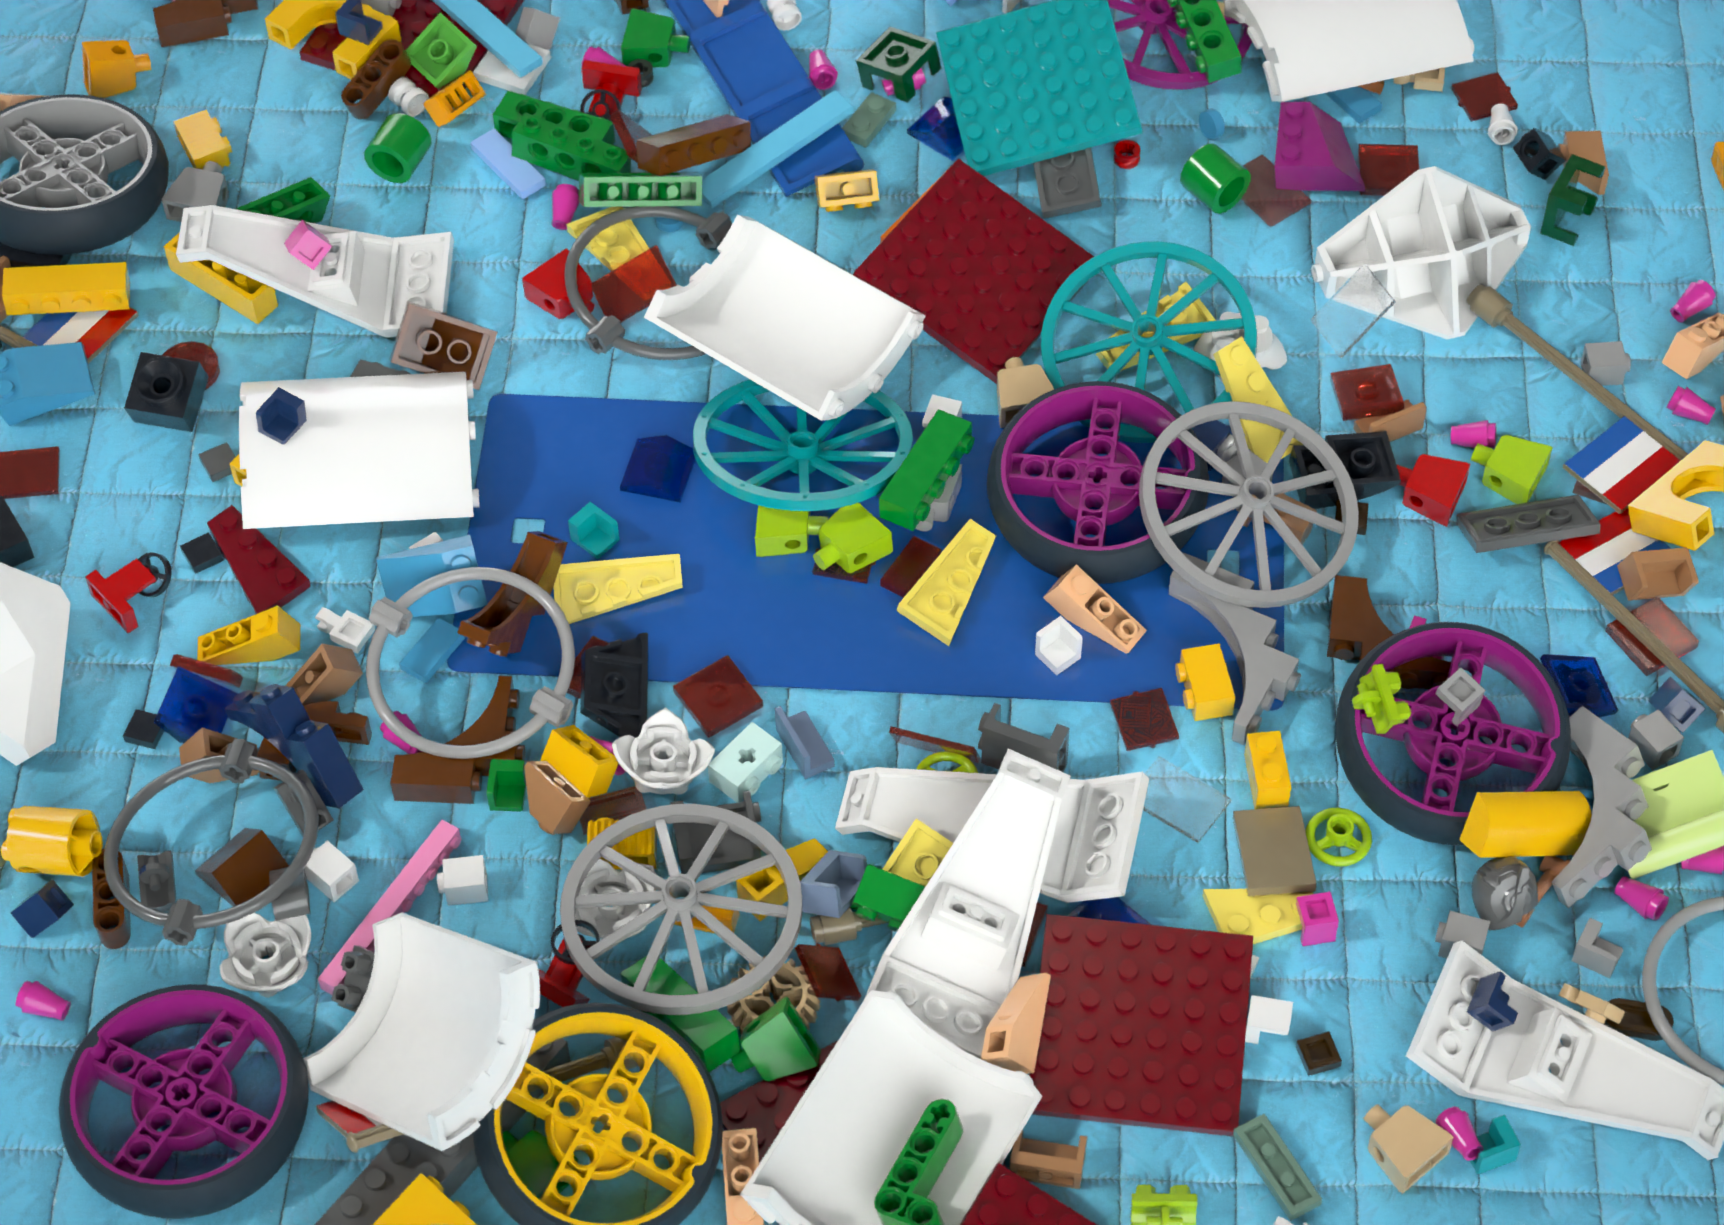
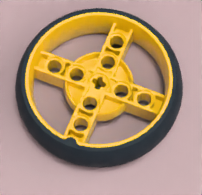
[473,1003,723,1225]

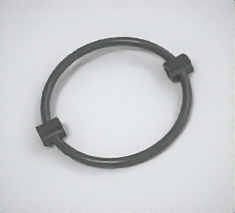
[564,206,733,360]
[104,739,319,946]

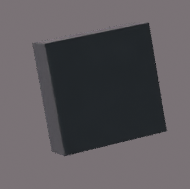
[180,532,224,574]
[123,709,168,749]

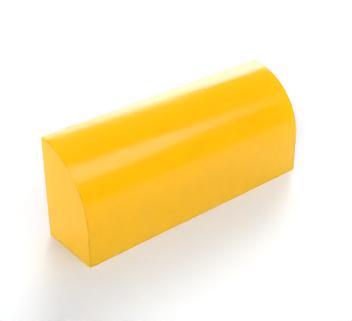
[1459,791,1592,858]

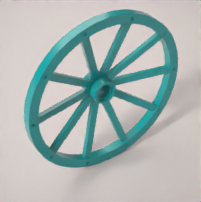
[1041,241,1257,443]
[693,379,913,511]

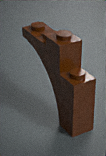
[153,0,259,48]
[457,531,568,657]
[1327,575,1451,690]
[390,676,525,804]

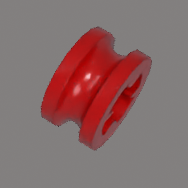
[1114,140,1141,169]

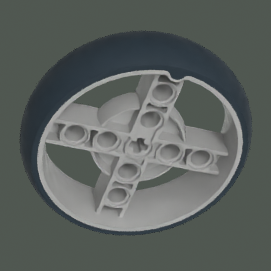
[0,94,169,255]

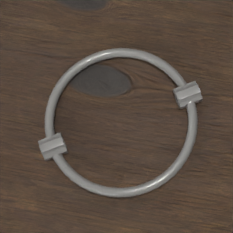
[366,567,575,759]
[1642,896,1724,1085]

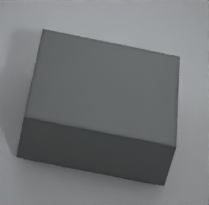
[198,442,235,482]

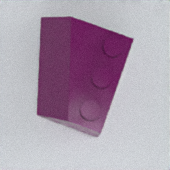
[1275,102,1365,191]

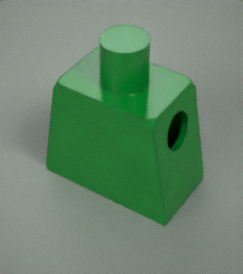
[621,9,690,68]
[731,997,821,1081]
[502,1130,579,1200]

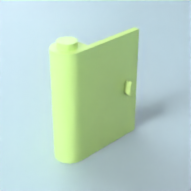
[1628,750,1724,879]

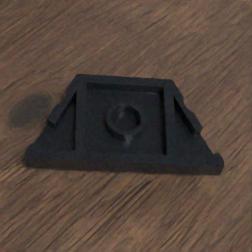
[580,632,648,738]

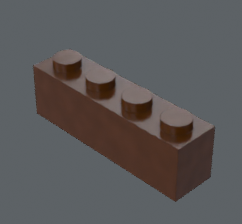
[636,114,751,176]

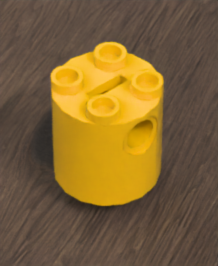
[1,806,103,877]

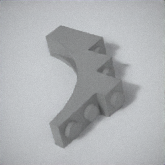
[1169,553,1301,745]
[1552,706,1652,908]

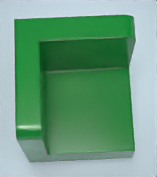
[486,759,526,812]

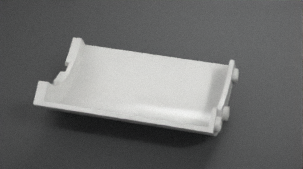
[1223,0,1474,102]
[644,215,926,421]
[239,372,479,529]
[303,913,540,1151]
[740,990,1042,1225]

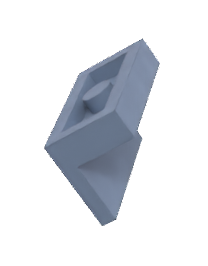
[775,706,835,779]

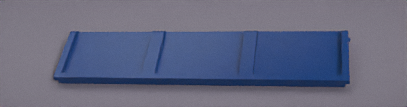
[663,0,864,197]

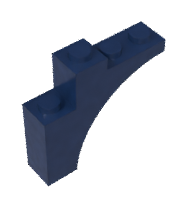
[225,684,364,809]

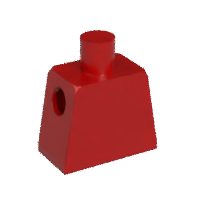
[522,248,594,319]
[1396,454,1471,527]

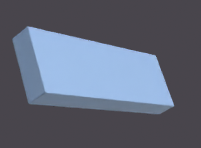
[471,129,546,200]

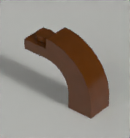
[257,701,372,781]

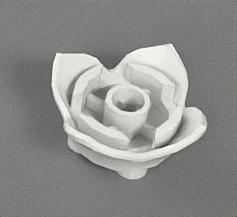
[1193,312,1287,383]
[612,708,715,795]
[575,859,656,941]
[220,913,311,997]

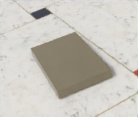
[1233,806,1317,896]

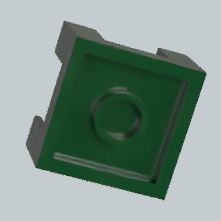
[856,26,941,103]
[1540,154,1605,246]

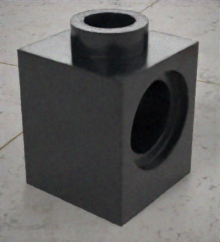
[1513,128,1566,180]

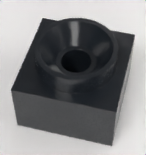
[124,352,209,432]

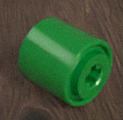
[364,113,432,183]
[1180,143,1251,214]

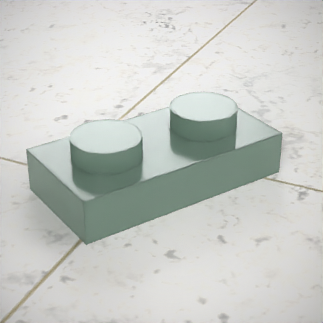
[842,92,896,148]

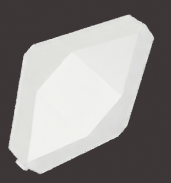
[1311,166,1531,339]
[0,562,71,766]

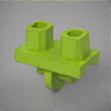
[1351,664,1411,734]
[1130,1185,1198,1225]

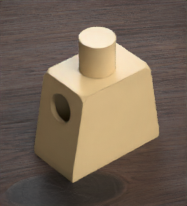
[997,357,1054,428]
[1364,1104,1454,1194]

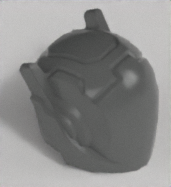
[1472,856,1538,930]

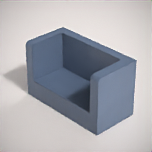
[800,850,867,918]

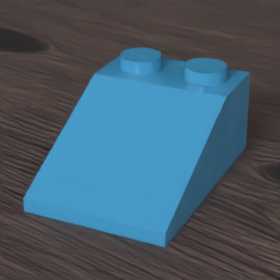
[0,342,95,426]
[376,535,487,617]

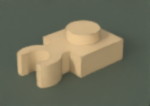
[1393,67,1445,92]
[1559,983,1625,1024]

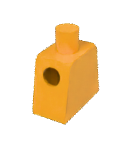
[82,40,151,98]

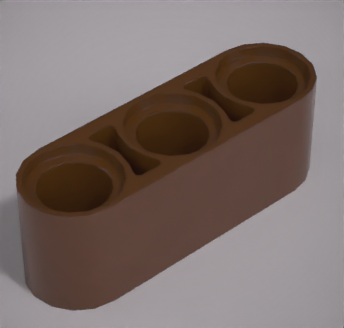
[341,39,411,119]
[92,848,131,949]

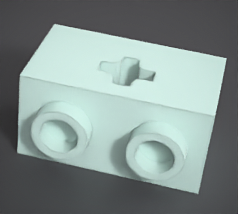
[708,722,783,802]

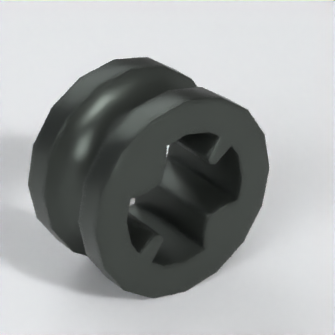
[628,59,654,88]

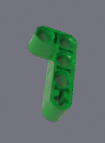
[874,1099,963,1225]

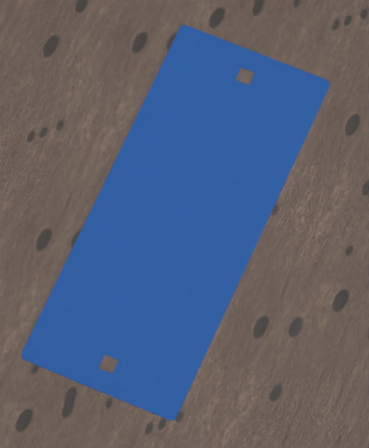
[447,394,1284,711]

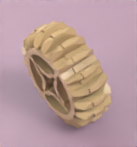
[727,955,820,1034]

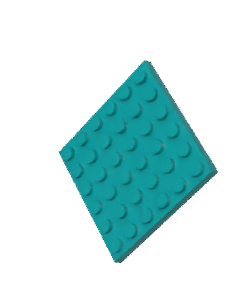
[936,0,1143,176]

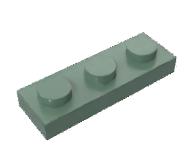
[1233,1114,1322,1221]

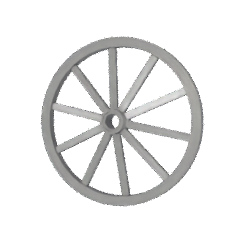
[1139,401,1359,608]
[560,804,803,1015]

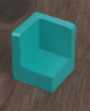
[568,502,620,559]
[1471,1115,1521,1175]

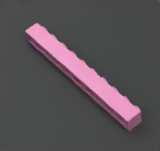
[318,820,461,995]

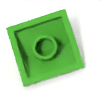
[406,13,477,89]

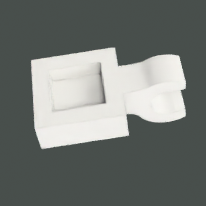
[315,607,375,654]

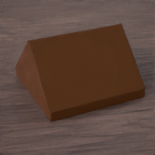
[195,828,289,907]

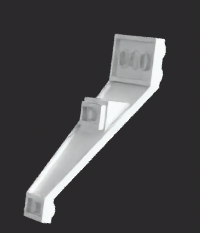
[176,205,454,338]
[863,749,1071,1059]
[835,767,1150,903]
[1406,940,1724,1160]

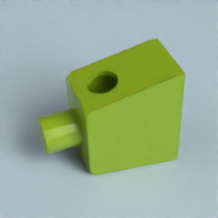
[1471,435,1553,504]
[813,503,893,573]
[755,505,828,557]

